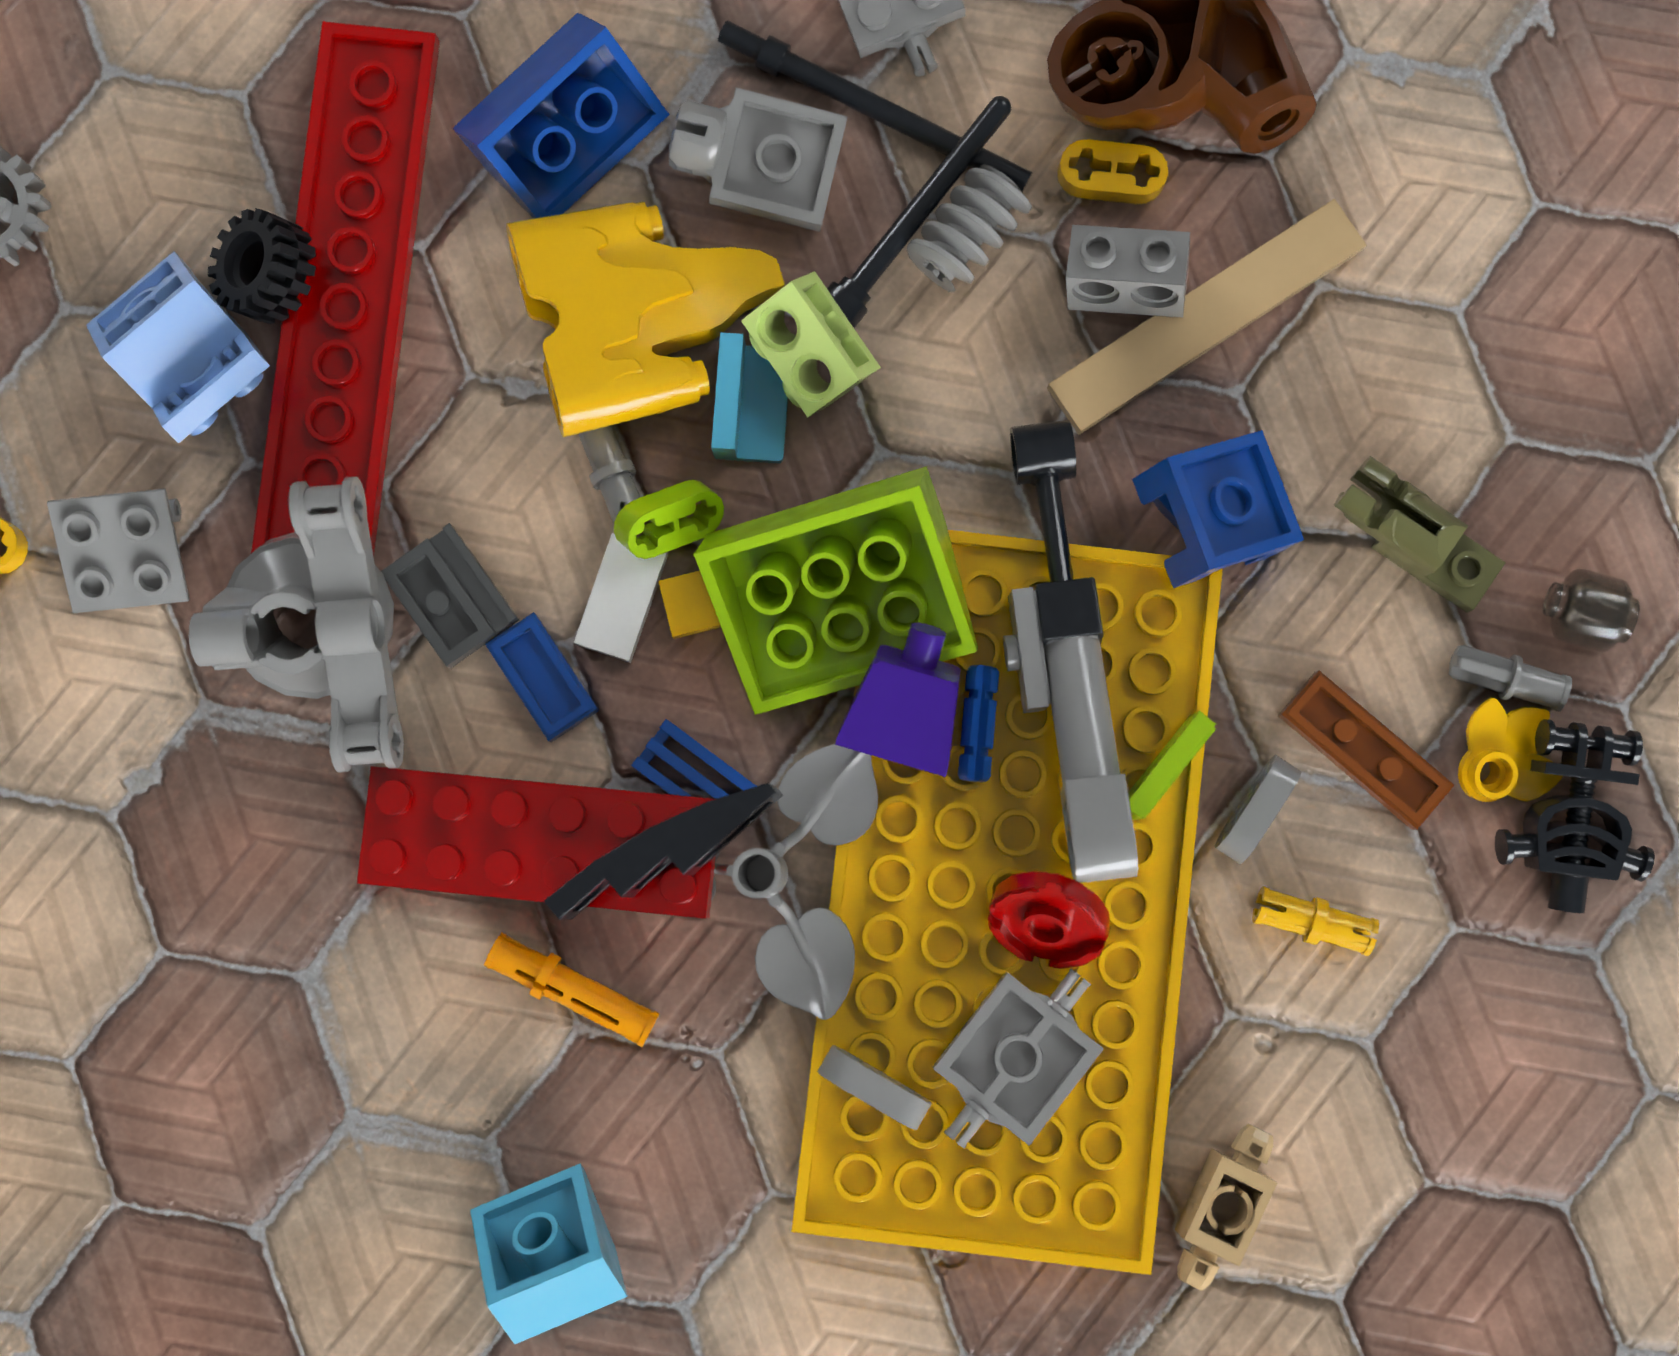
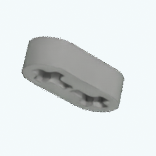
[1215,755,1301,864]
[817,1045,932,1130]

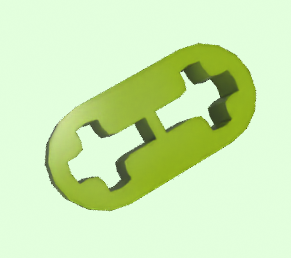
[613,480,724,559]

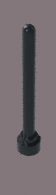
[827,96,1011,328]

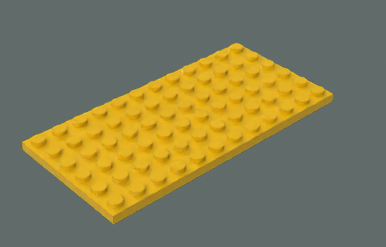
[791,530,1223,1275]

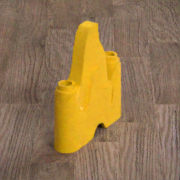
[506,202,785,437]

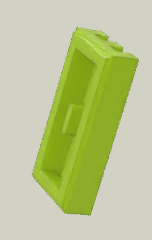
[1128,711,1216,820]

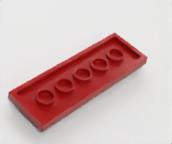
[357,766,716,919]

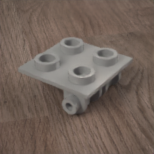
[47,488,190,613]

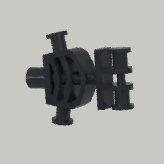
[1495,719,1655,913]

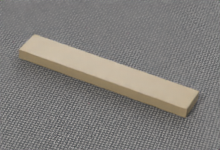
[1047,198,1367,435]

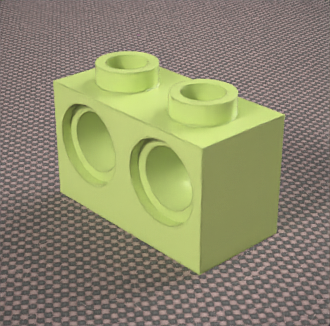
[741,271,881,418]

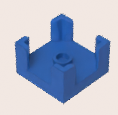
[1132,430,1304,588]

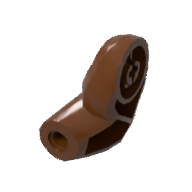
[1047,0,1317,154]

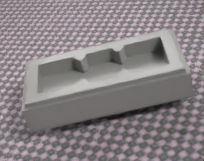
[1003,587,1051,713]

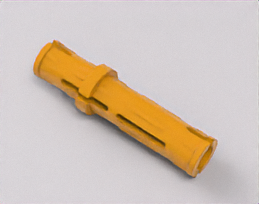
[484,932,660,1047]

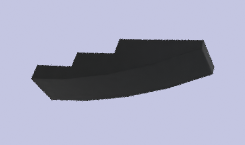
[544,783,783,920]

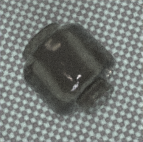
[1543,569,1640,652]

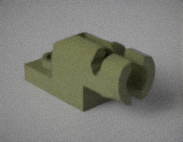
[1334,456,1506,613]

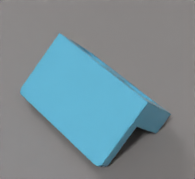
[711,332,788,463]

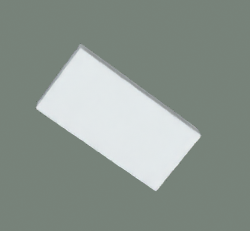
[574,533,668,663]

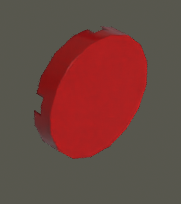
[988,871,1111,969]

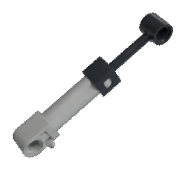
[1010,420,1138,883]

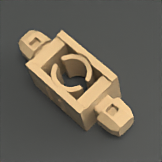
[1174,1123,1277,1291]

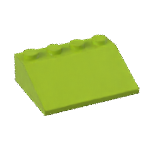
[693,466,978,715]

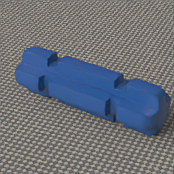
[958,665,999,782]

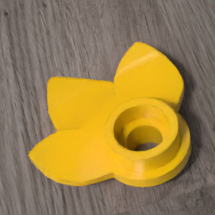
[1458,697,1563,802]

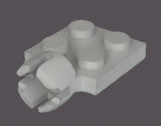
[669,87,848,232]

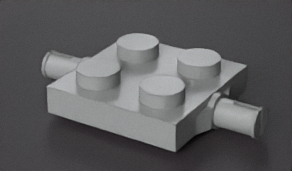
[838,0,966,76]
[932,969,1104,1149]

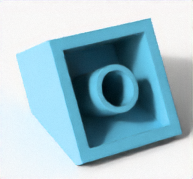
[470,1163,627,1344]

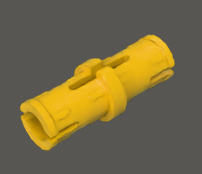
[1252,886,1379,956]

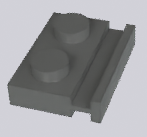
[381,523,519,669]

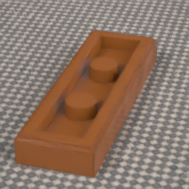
[1278,670,1454,830]

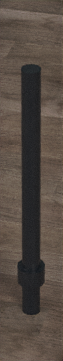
[718,20,1032,193]

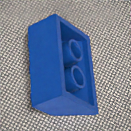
[452,13,670,218]

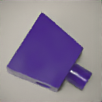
[835,623,961,777]

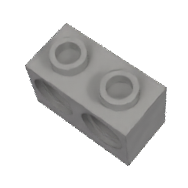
[1066,225,1190,318]

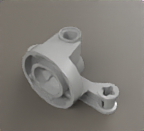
[189,477,404,773]

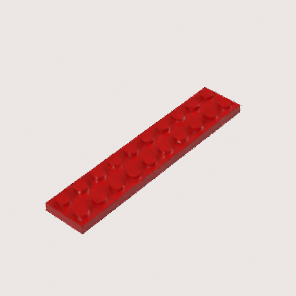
[251,21,440,557]

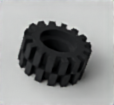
[208,208,316,324]

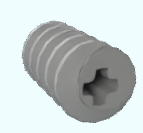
[907,164,1032,292]

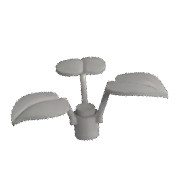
[711,744,878,1020]

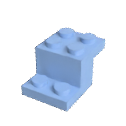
[86,251,270,444]

